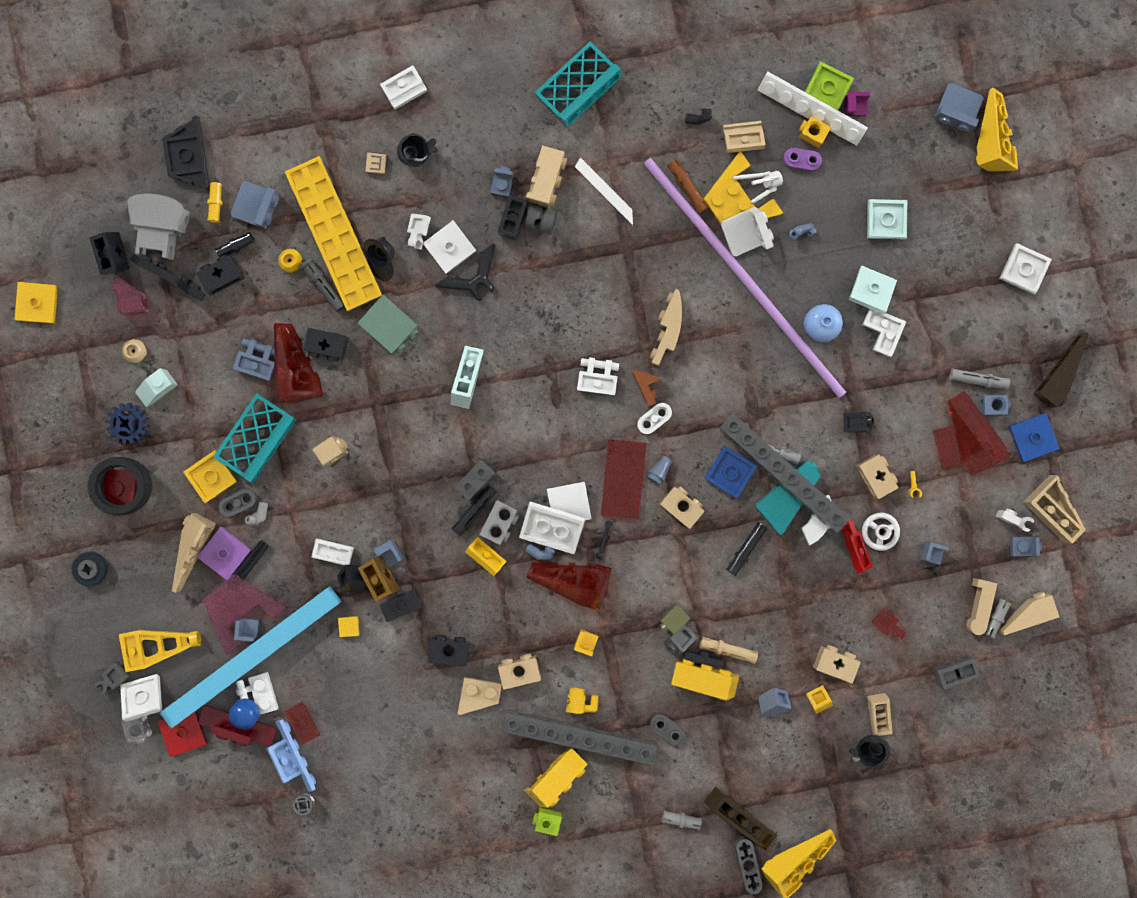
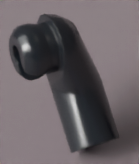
[685,108,712,125]

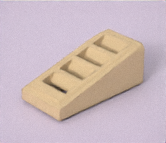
[867,693,893,736]

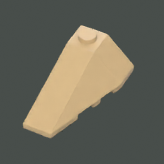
[172,513,216,593]

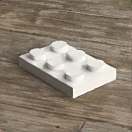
[519,502,585,554]

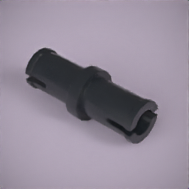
[215,231,255,257]

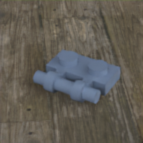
[233,339,281,381]

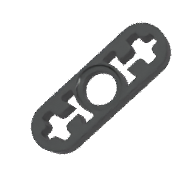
[735,837,762,894]

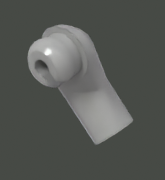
[245,502,268,527]

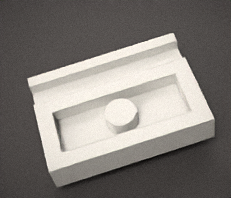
[380,65,428,110]

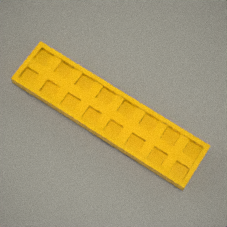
[285,156,382,312]

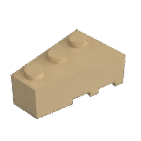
[526,145,567,209]

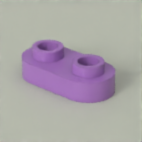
[783,148,822,171]

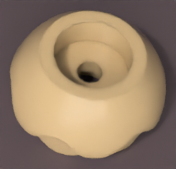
[122,339,147,363]

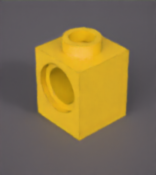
[799,116,831,148]

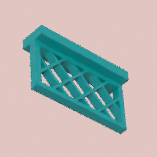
[535,41,622,128]
[213,393,297,483]

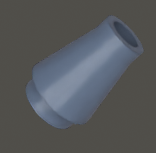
[647,456,672,485]

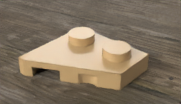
[458,677,502,715]

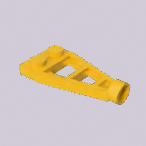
[119,630,201,672]

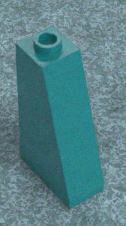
[753,461,821,535]

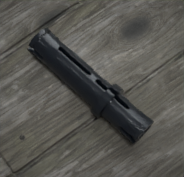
[451,484,497,536]
[726,522,768,576]

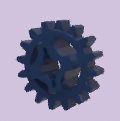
[105,403,150,444]

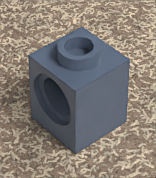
[979,395,1010,416]

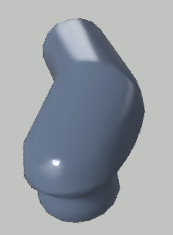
[789,223,817,239]
[525,544,555,560]

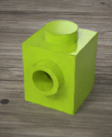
[532,807,562,836]

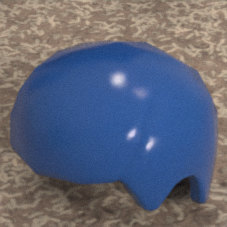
[229,698,260,730]

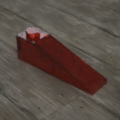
[274,323,323,403]
[948,391,1011,476]
[526,562,612,611]

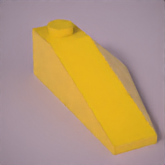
[976,88,1018,171]
[762,829,837,898]

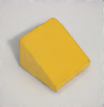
[806,685,833,714]

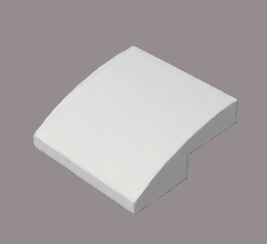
[547,482,592,520]

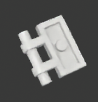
[577,357,619,396]
[236,672,279,715]

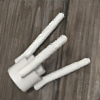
[732,171,783,203]

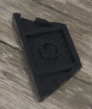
[162,115,210,190]

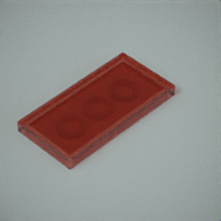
[601,439,646,519]

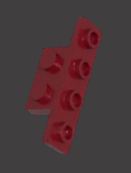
[198,705,277,746]

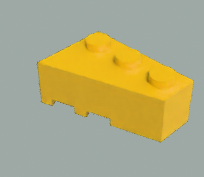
[671,659,740,701]
[524,748,588,808]

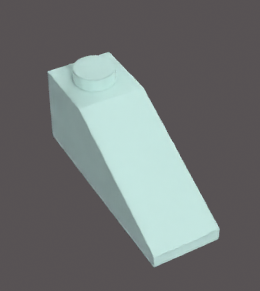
[450,346,484,409]

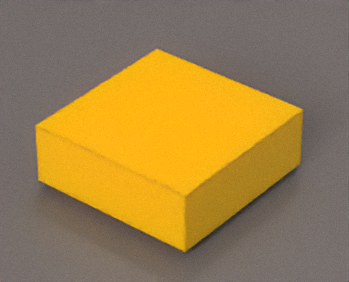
[338,616,360,637]

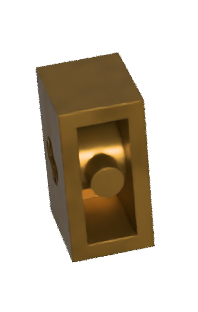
[358,556,400,602]

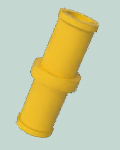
[207,182,223,223]

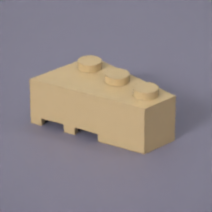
[1023,475,1086,544]

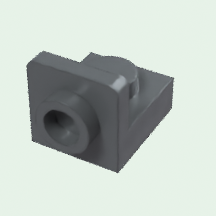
[663,624,697,656]

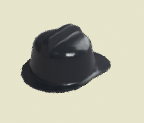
[363,237,395,282]

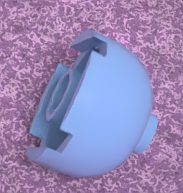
[803,304,843,343]

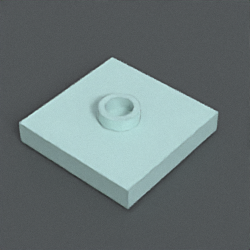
[867,199,907,239]
[849,266,897,314]

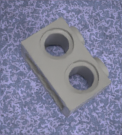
[480,500,519,545]

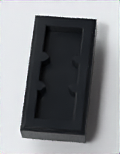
[380,589,423,622]
[683,650,724,668]

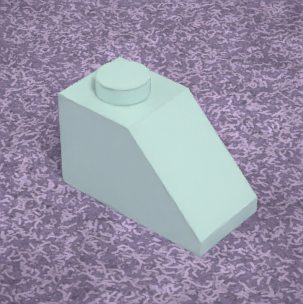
[135,368,178,408]

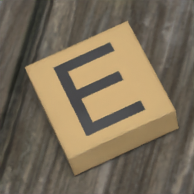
[365,153,387,175]

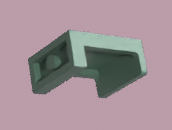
[358,295,419,355]

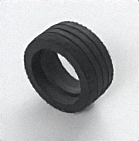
[88,457,152,515]

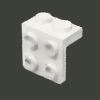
[721,207,774,256]

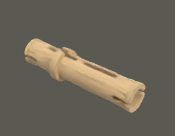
[699,636,758,664]

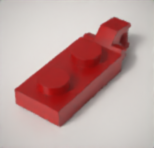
[841,519,873,574]

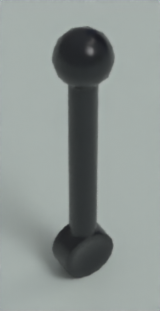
[596,521,613,559]

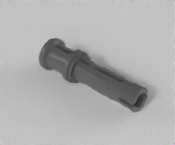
[299,258,345,312]

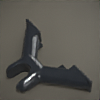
[435,243,496,301]

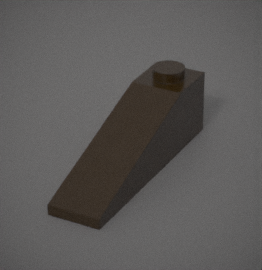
[1033,332,1089,408]
[704,787,777,850]

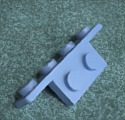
[266,719,316,791]

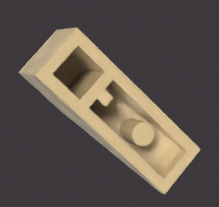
[998,592,1059,635]

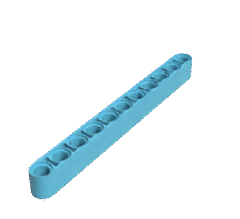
[160,586,342,729]

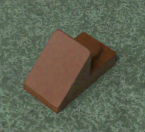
[632,370,661,407]

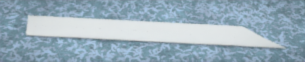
[575,158,633,225]

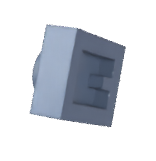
[490,166,514,198]
[1010,536,1042,556]

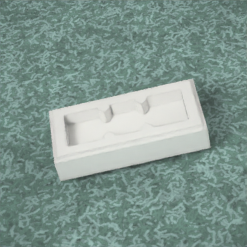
[312,538,354,565]

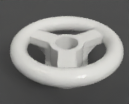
[862,513,900,551]

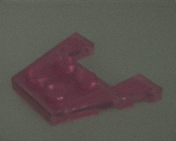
[203,574,286,654]

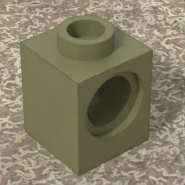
[659,603,691,634]

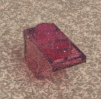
[112,276,148,316]

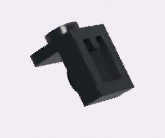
[843,412,874,432]

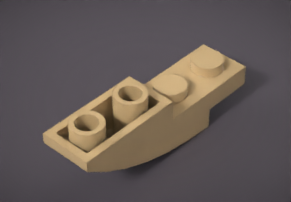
[649,289,682,367]

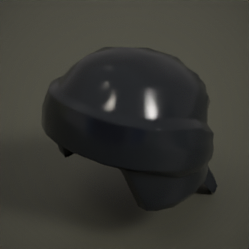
[397,133,438,167]
[849,734,890,769]

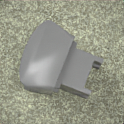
[127,194,190,260]

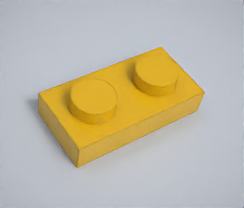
[465,537,507,576]

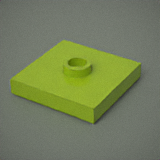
[805,61,854,110]

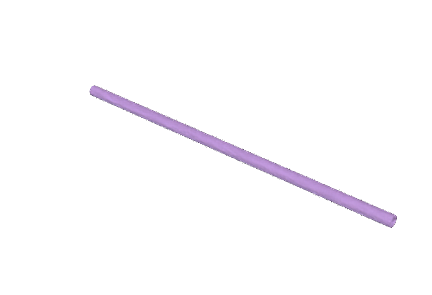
[644,158,846,398]

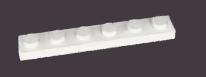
[757,71,868,146]

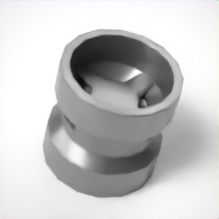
[293,791,316,815]

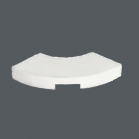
[801,495,831,545]

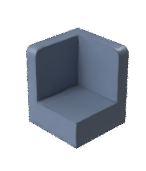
[374,539,404,568]
[920,541,949,565]
[234,618,260,642]
[758,687,791,718]

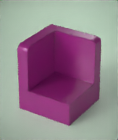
[844,92,871,116]

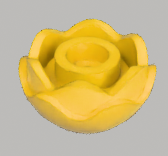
[278,249,302,273]

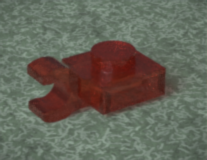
[871,608,906,639]

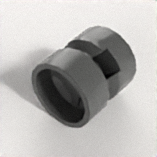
[525,203,557,235]

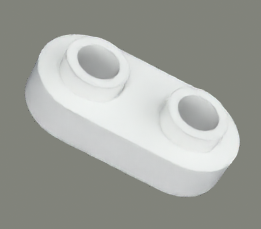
[637,403,672,434]

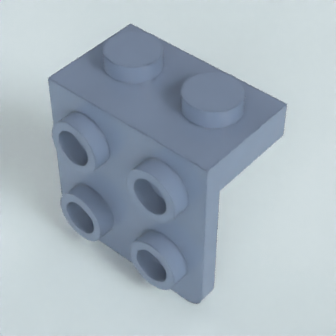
[934,83,983,132]
[231,181,280,229]

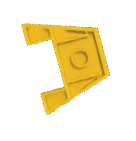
[704,152,783,225]

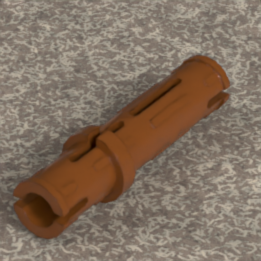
[667,159,709,213]

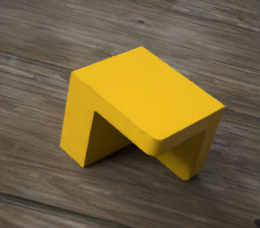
[574,629,599,657]

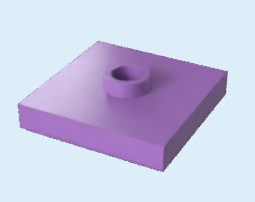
[197,527,252,580]

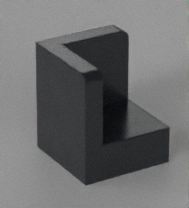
[337,564,367,593]

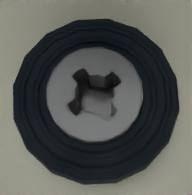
[71,552,108,586]

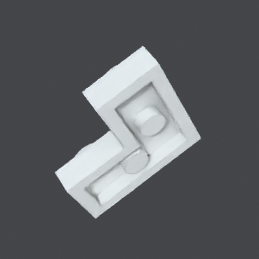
[862,309,906,357]

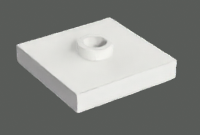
[423,221,477,274]
[999,243,1052,295]
[120,674,162,722]

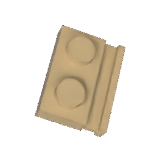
[723,121,765,153]

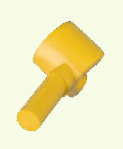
[908,471,922,498]

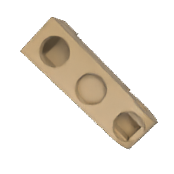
[966,578,997,635]

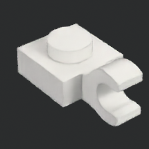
[407,214,431,249]
[996,509,1034,532]

